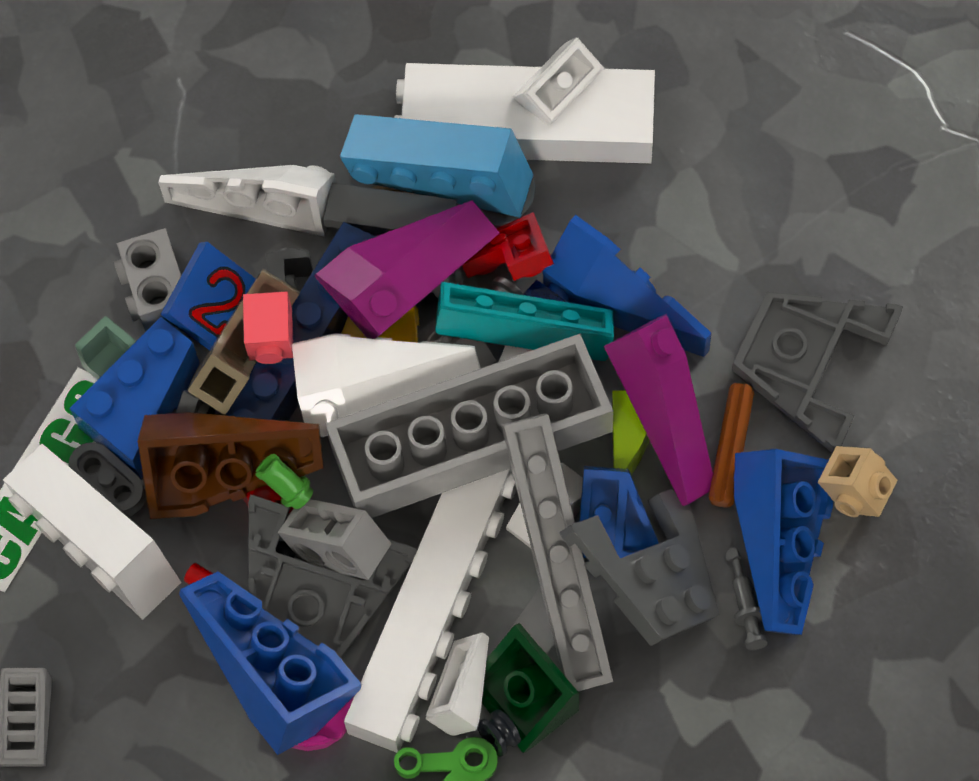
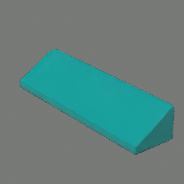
[435,282,614,361]

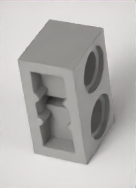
[114,228,181,332]
[278,499,391,580]

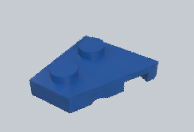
[579,466,659,558]

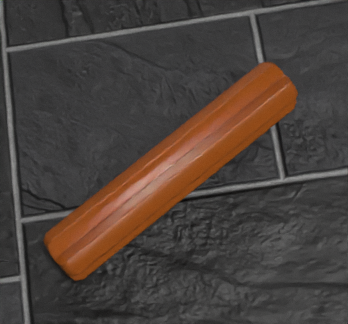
[708,383,754,508]

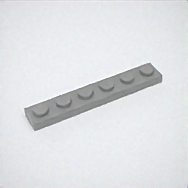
[501,414,613,691]

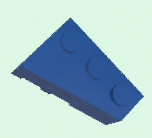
[69,317,200,480]

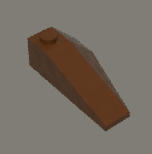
[138,412,324,519]

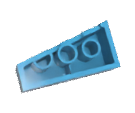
[340,114,533,218]

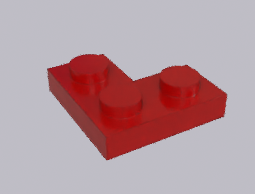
[462,212,554,281]

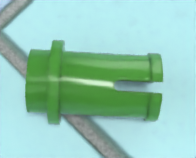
[255,454,313,509]

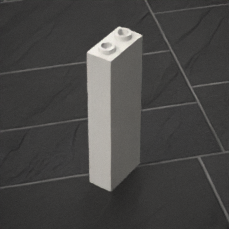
[394,63,655,164]

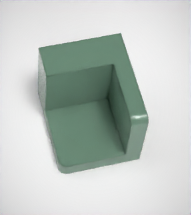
[75,316,136,380]

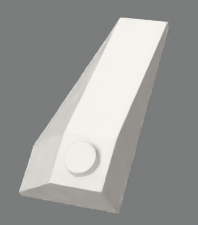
[158,165,336,237]
[292,333,481,437]

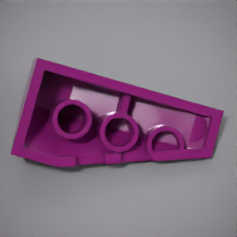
[314,200,499,339]
[604,314,713,506]

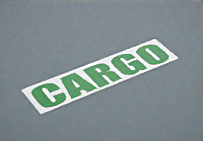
[0,368,97,593]

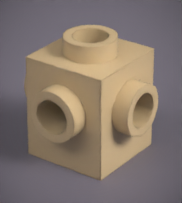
[818,446,898,517]

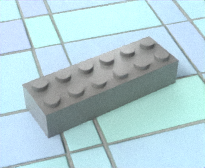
[325,334,613,518]

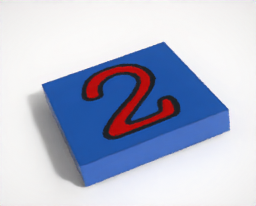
[160,241,256,351]

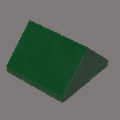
[482,623,579,753]

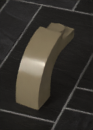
[187,268,300,415]

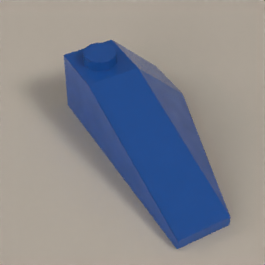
[543,215,711,357]
[179,571,362,755]

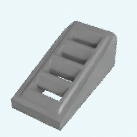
[0,668,52,767]

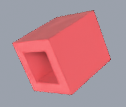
[243,292,293,364]

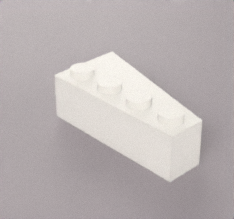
[3,444,182,620]

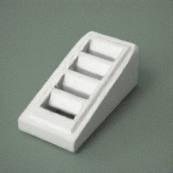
[426,633,489,736]

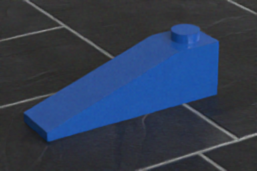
[734,449,833,635]

